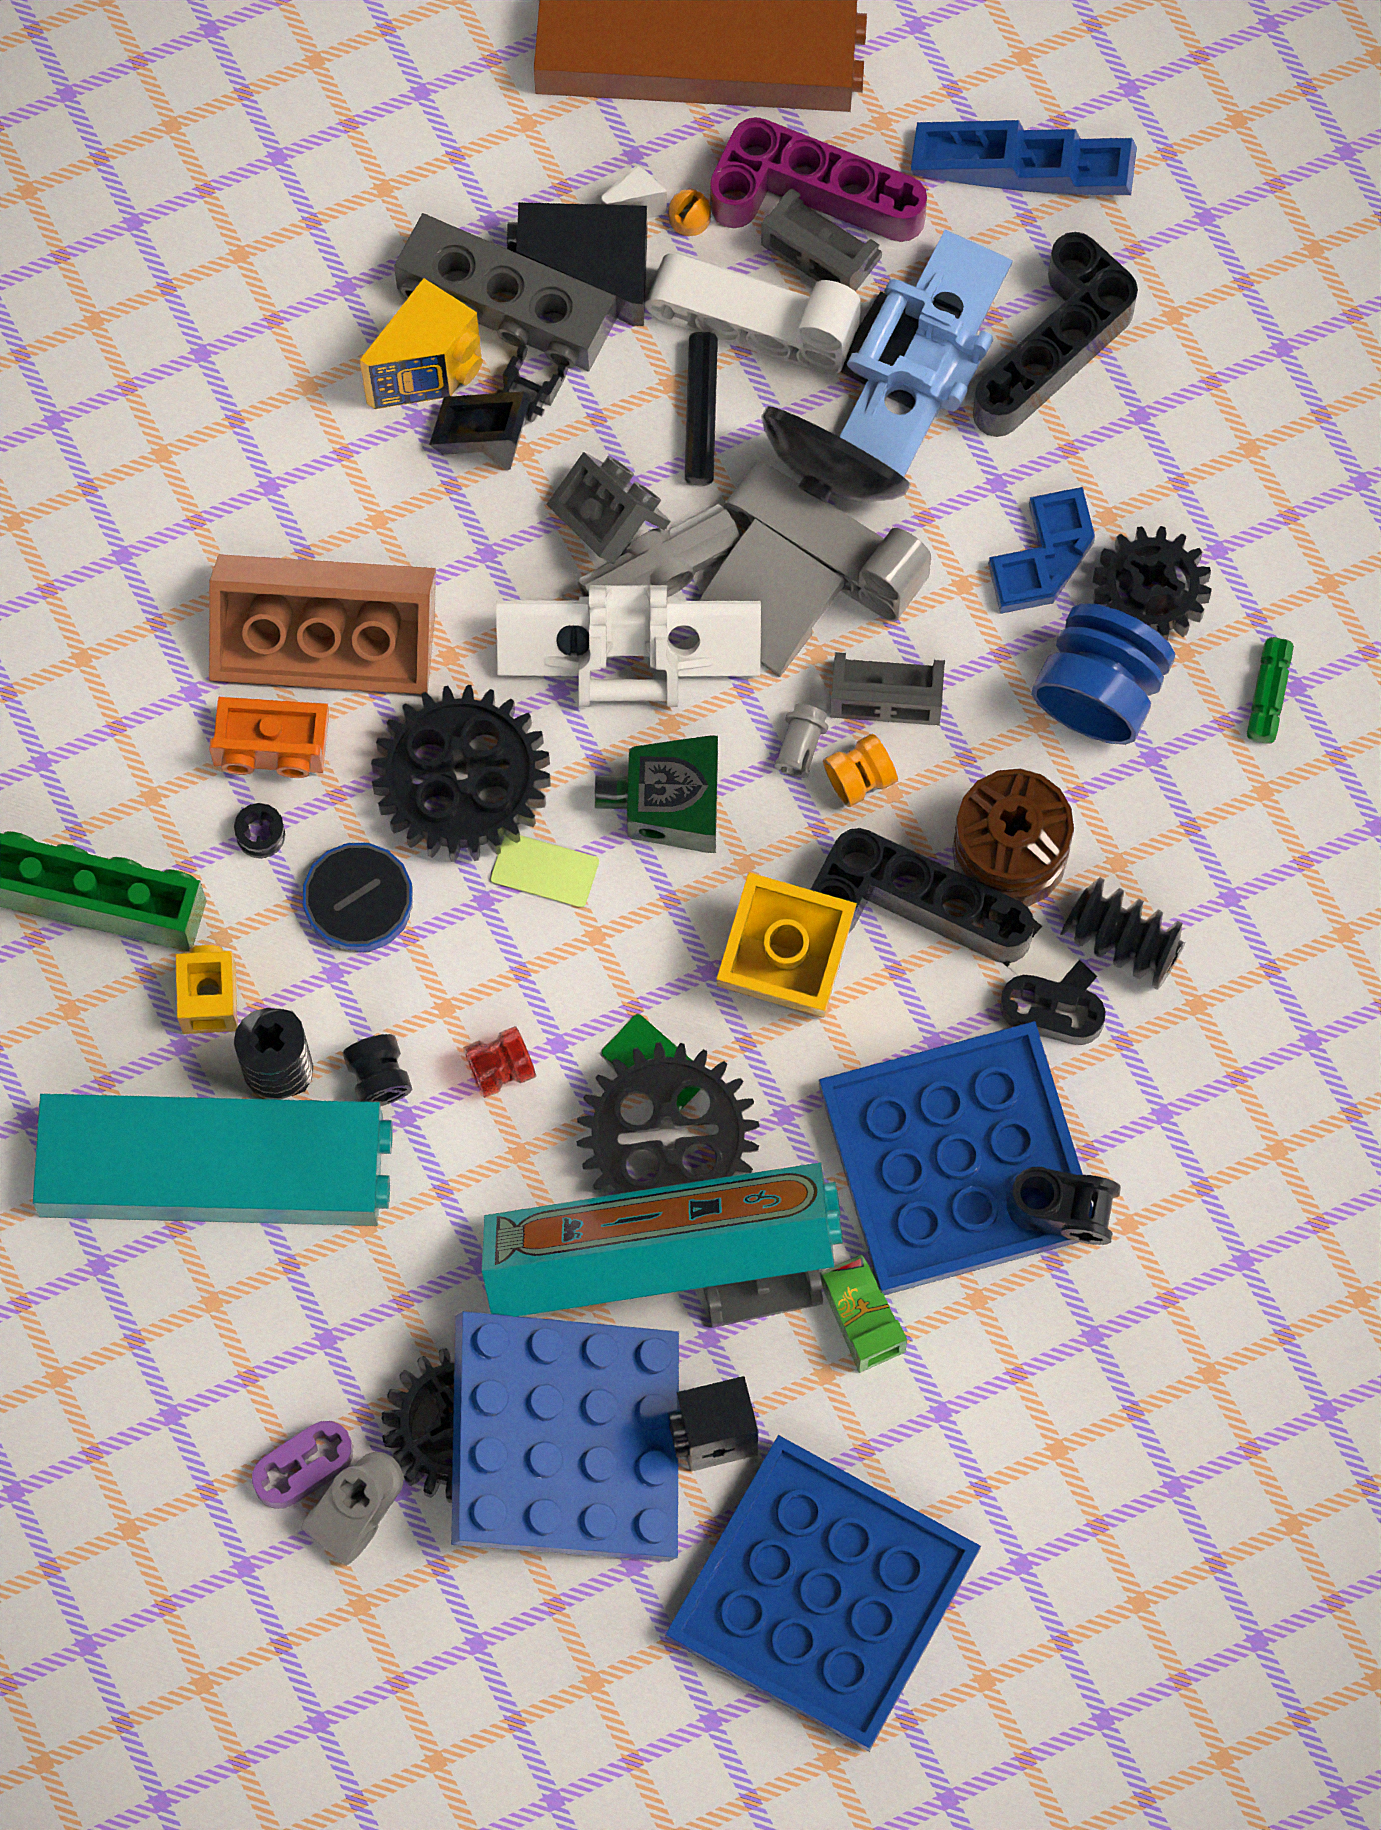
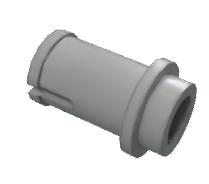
[774,704,828,778]

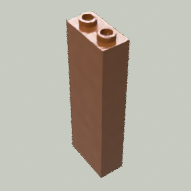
[534,0,867,112]

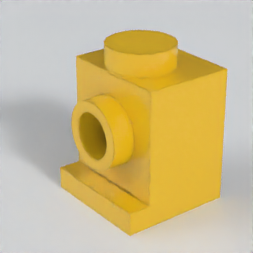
[176,945,238,1034]

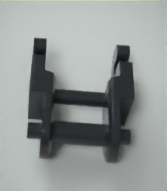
[496,345,568,423]

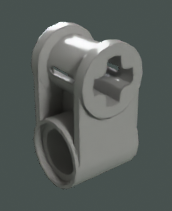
[301,1451,403,1566]

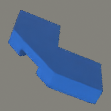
[988,487,1095,614]

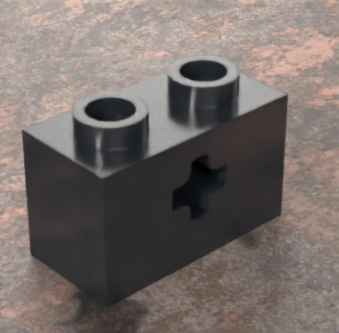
[668,1376,759,1472]

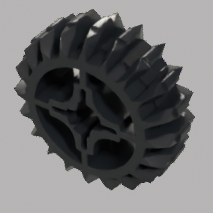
[381,1348,454,1503]

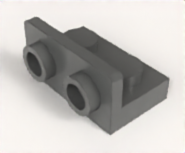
[546,452,671,564]

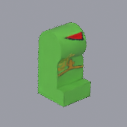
[820,1254,907,1373]

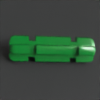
[1247,637,1294,744]

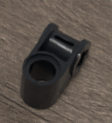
[1007,1167,1121,1245]

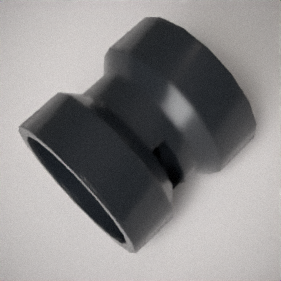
[342,1034,413,1106]

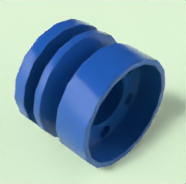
[1031,603,1176,745]

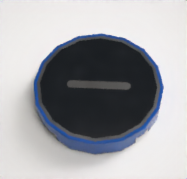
[303,843,413,952]

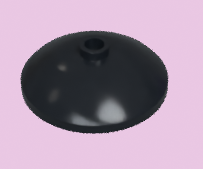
[761,406,910,502]

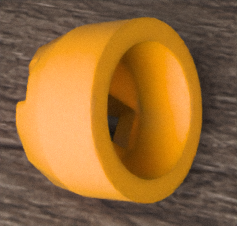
[668,189,711,236]

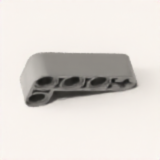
[723,462,931,621]

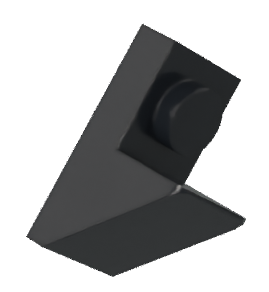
[429,391,531,470]

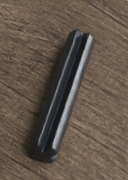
[685,332,718,486]

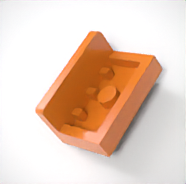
[209,697,329,778]

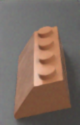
[209,554,436,694]

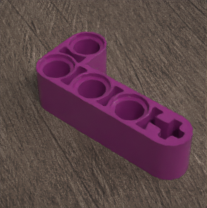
[710,117,927,242]

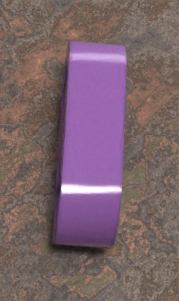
[252,1421,353,1509]

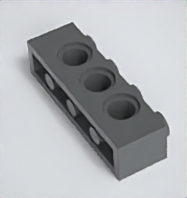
[394,213,617,371]

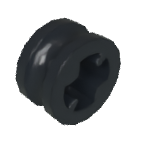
[234,803,286,859]

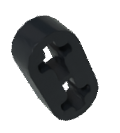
[1000,974,1106,1045]

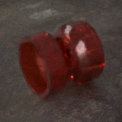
[463,1026,536,1098]

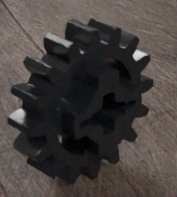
[1092,526,1212,641]

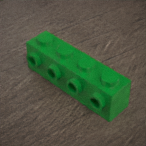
[0,831,207,952]

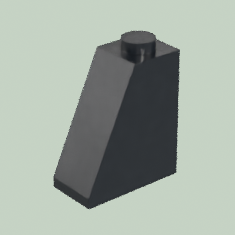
[507,202,648,326]

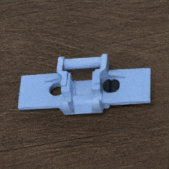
[839,230,1013,477]

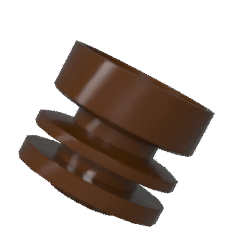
[952,768,1074,907]

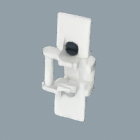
[496,585,761,707]

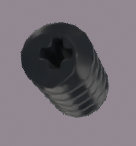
[1060,877,1186,990]
[234,1008,314,1100]

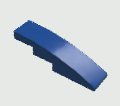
[911,120,1137,195]

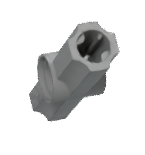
[577,504,741,597]

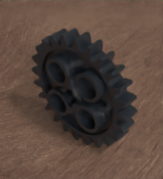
[371,685,551,862]
[576,1042,760,1195]

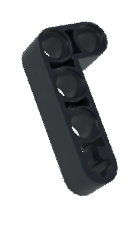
[973,232,1138,437]
[810,828,1035,963]

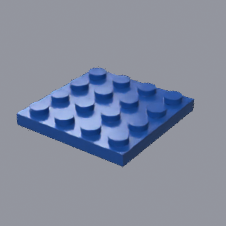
[819,1021,1093,1295]
[451,1311,679,1562]
[665,1435,981,1752]

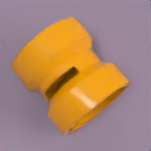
[823,734,898,807]

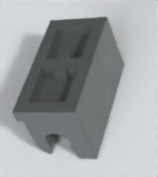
[761,188,882,292]
[830,652,945,726]
[703,1270,823,1328]

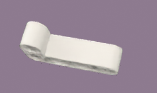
[644,254,861,375]

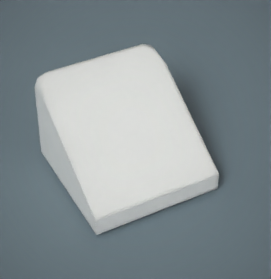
[601,165,667,218]

